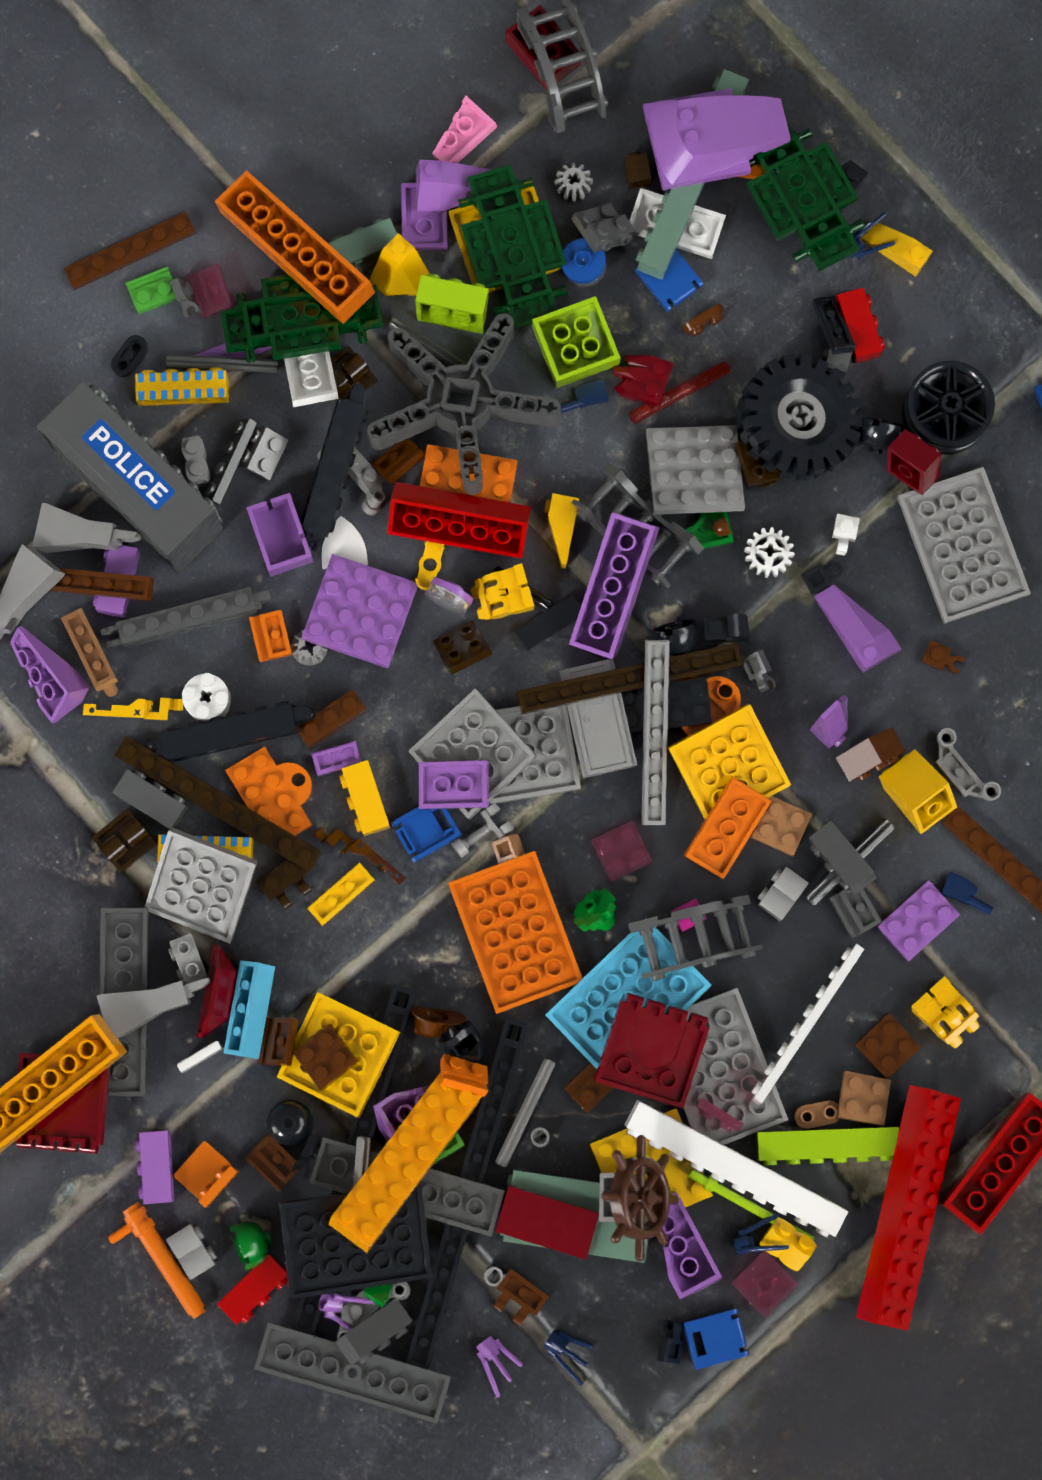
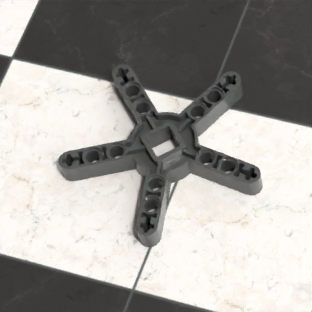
[367,314,561,495]

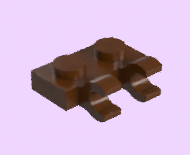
[493,1269,549,1326]

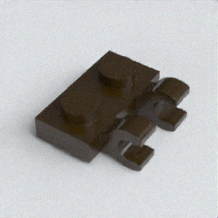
[256,859,312,910]

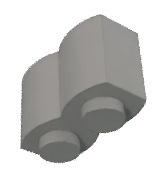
[181,435,211,488]
[757,867,809,921]
[166,1223,217,1280]

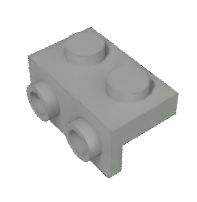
[239,427,288,480]
[168,934,207,984]

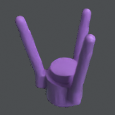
[319,1293,375,1330]
[476,1336,523,1398]

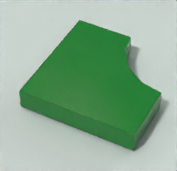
[685,512,734,552]

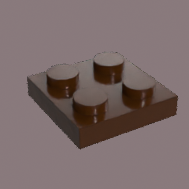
[854,1013,921,1079]
[293,1024,359,1091]

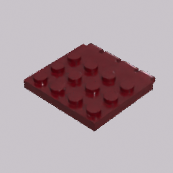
[594,993,710,1108]
[16,1053,110,1154]

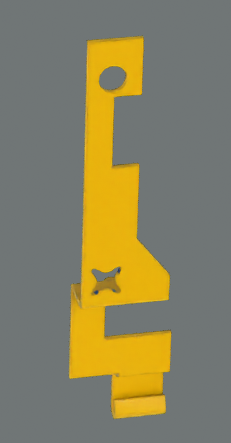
[83,698,183,720]

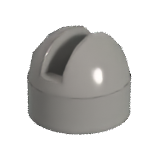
[531,1127,550,1147]
[483,1266,503,1286]

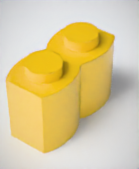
[759,1218,817,1271]

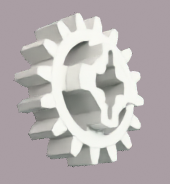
[744,527,795,578]

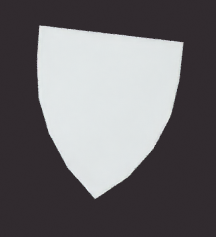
[322,516,368,569]

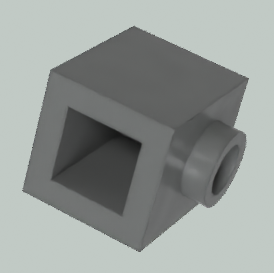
[822,347,852,379]

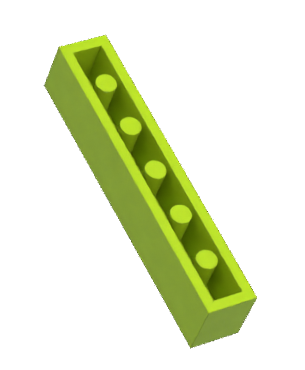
[756,1127,899,1165]

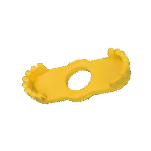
[415,541,445,590]

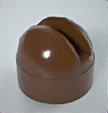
[713,517,731,536]

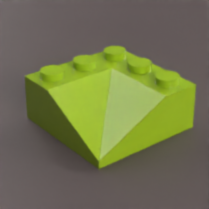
[415,274,489,334]
[532,296,620,388]

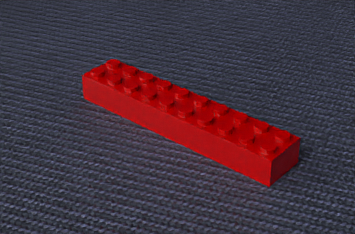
[856,1085,961,1331]

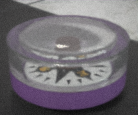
[425,577,473,616]

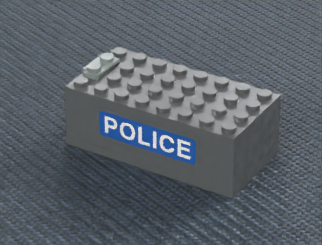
[36,381,224,574]

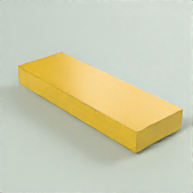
[307,862,375,926]

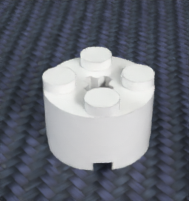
[182,673,231,723]

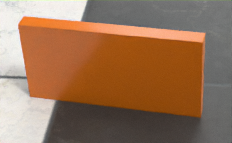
[684,776,772,880]

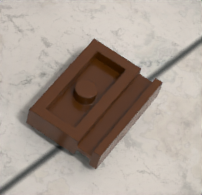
[371,438,425,485]
[258,1017,299,1066]
[564,1063,614,1113]
[245,1134,302,1192]

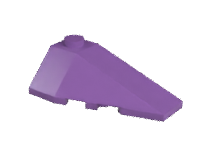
[416,160,492,213]
[814,584,902,673]
[10,626,90,723]
[810,695,848,749]
[373,1085,430,1143]
[663,1192,722,1299]

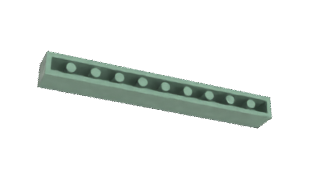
[636,69,749,280]

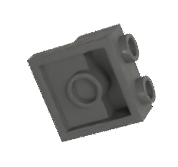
[572,203,636,253]

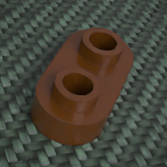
[682,304,725,337]

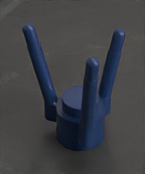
[849,212,895,260]
[734,1214,789,1255]
[543,1331,593,1386]

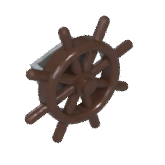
[599,1135,679,1262]

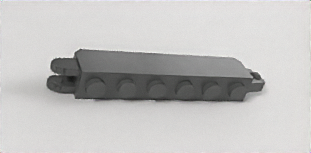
[100,587,273,650]

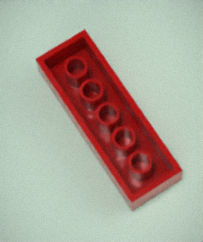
[387,482,531,558]
[939,1093,1042,1234]

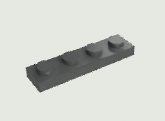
[205,418,257,504]

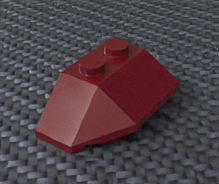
[196,944,238,1038]

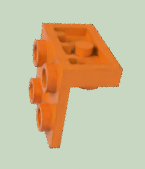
[174,1141,240,1208]

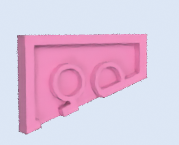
[432,96,497,163]

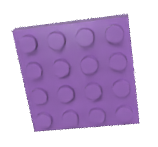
[302,554,418,669]

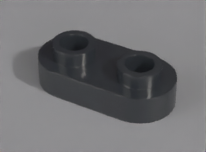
[111,335,148,377]

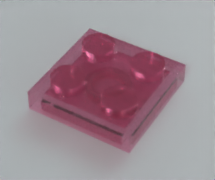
[591,821,653,882]
[731,1251,799,1318]

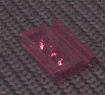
[188,264,234,319]
[695,1098,743,1133]

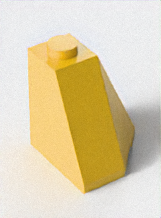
[369,233,430,297]

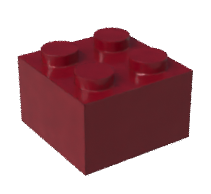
[887,429,941,496]

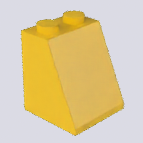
[879,749,957,834]

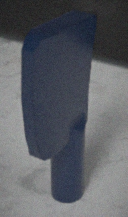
[560,379,608,413]
[941,872,993,915]

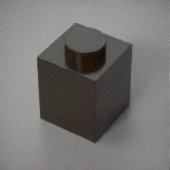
[624,152,651,189]

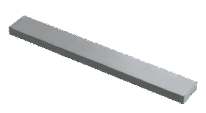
[642,640,670,825]

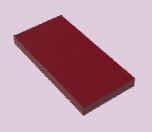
[495,1185,599,1260]

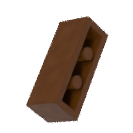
[298,689,367,750]

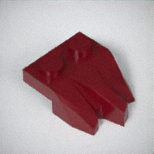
[613,355,674,407]

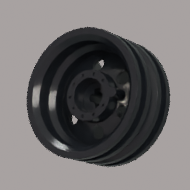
[902,361,995,455]

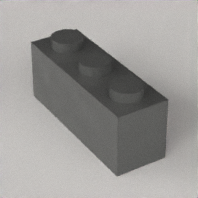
[112,769,188,829]
[809,821,876,896]
[336,1298,413,1365]

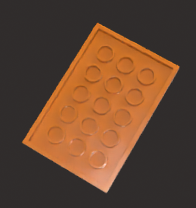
[448,851,583,1014]

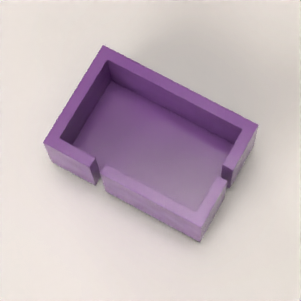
[246,493,313,577]

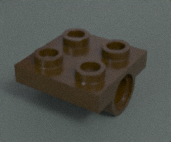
[331,345,378,401]
[735,441,786,487]
[433,620,492,675]
[92,808,158,874]

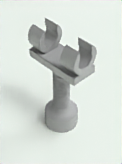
[451,803,514,858]

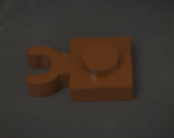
[921,640,965,674]

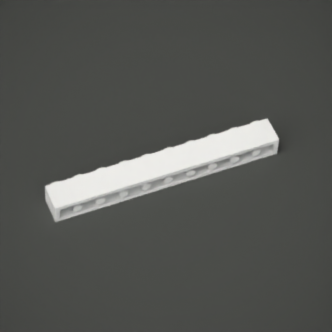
[624,1100,848,1237]

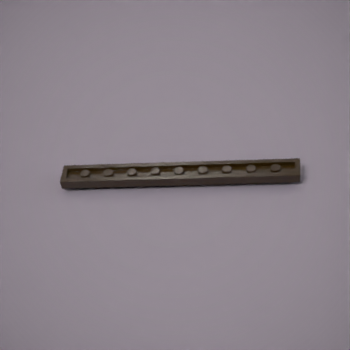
[516,643,743,715]
[114,736,323,872]

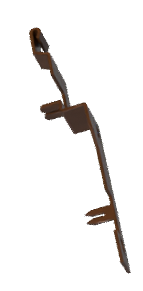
[313,827,406,885]

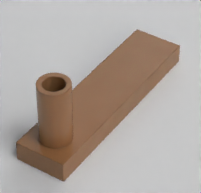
[61,608,118,697]

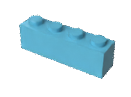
[224,960,275,1059]

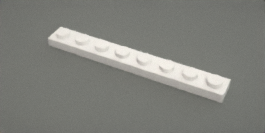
[751,944,864,1105]

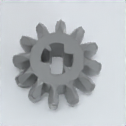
[555,162,593,202]

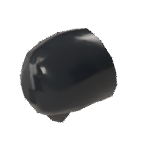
[439,1021,484,1063]

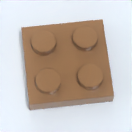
[751,796,812,857]
[837,1071,891,1127]

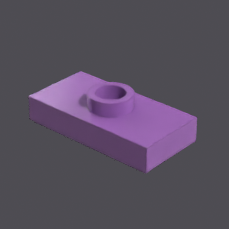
[311,741,362,776]

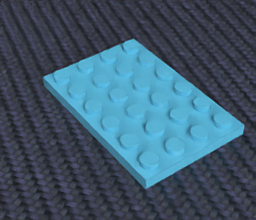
[546,918,712,1069]

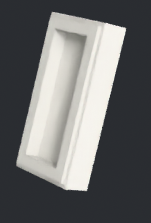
[177,1041,224,1073]

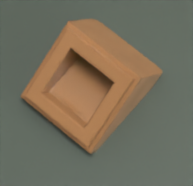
[491,834,525,864]

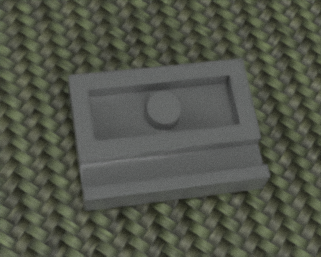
[829,889,882,939]

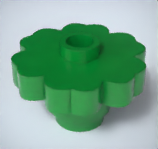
[573,888,616,932]

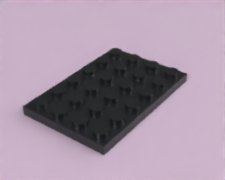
[278,1182,432,1299]

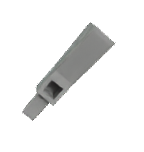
[32,503,142,553]
[0,544,65,639]
[97,978,211,1040]

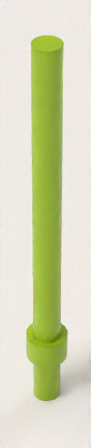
[688,1169,815,1241]

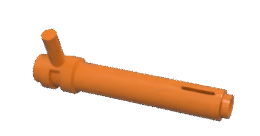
[108,1202,205,1319]

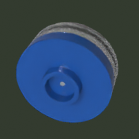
[562,238,607,287]

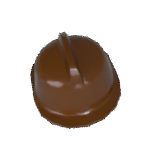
[411,1006,466,1038]

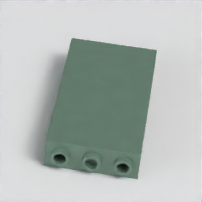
[500,1170,649,1263]

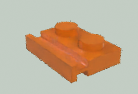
[249,610,292,663]
[440,1054,488,1097]

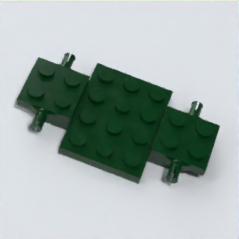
[746,120,865,272]
[458,164,568,330]
[220,275,384,363]

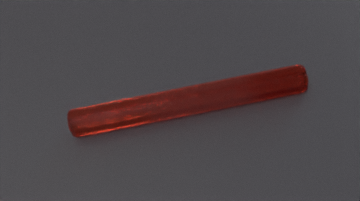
[629,361,730,424]

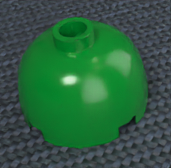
[230,1221,272,1271]

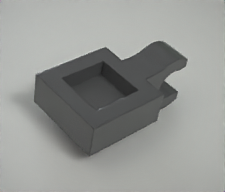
[170,278,202,319]
[742,650,776,693]

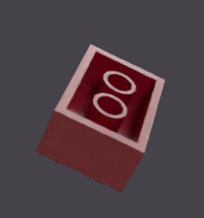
[505,5,582,91]

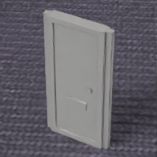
[559,659,638,778]

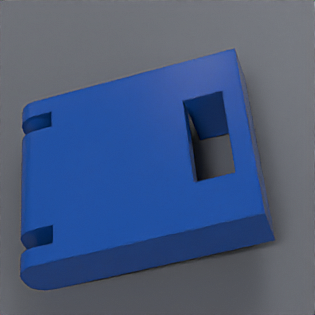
[635,249,703,312]
[391,807,462,863]
[682,1308,749,1370]

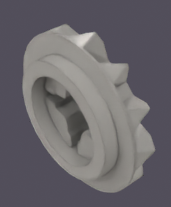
[291,630,328,666]

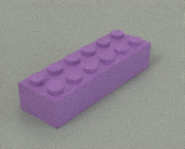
[569,512,660,659]

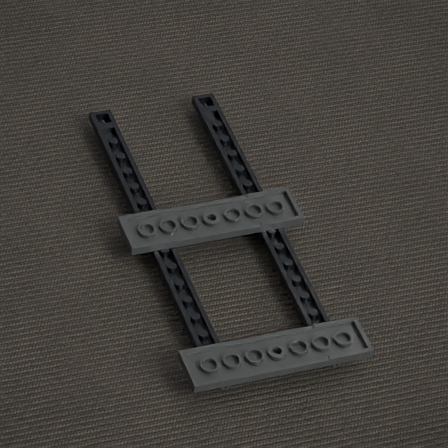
[254,985,528,1424]

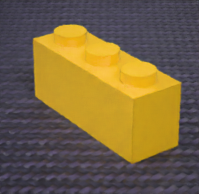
[339,760,390,837]

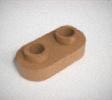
[794,1101,840,1129]

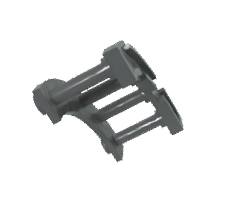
[516,0,608,133]
[571,463,704,589]
[628,895,763,981]

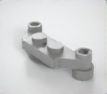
[317,446,385,515]
[935,728,1001,801]
[337,1282,411,1340]

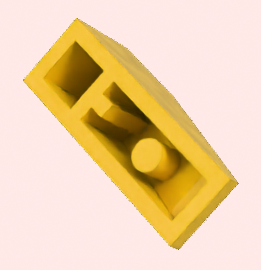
[861,223,932,277]
[544,493,579,569]

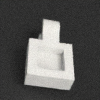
[832,514,860,556]

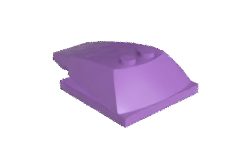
[643,88,790,190]

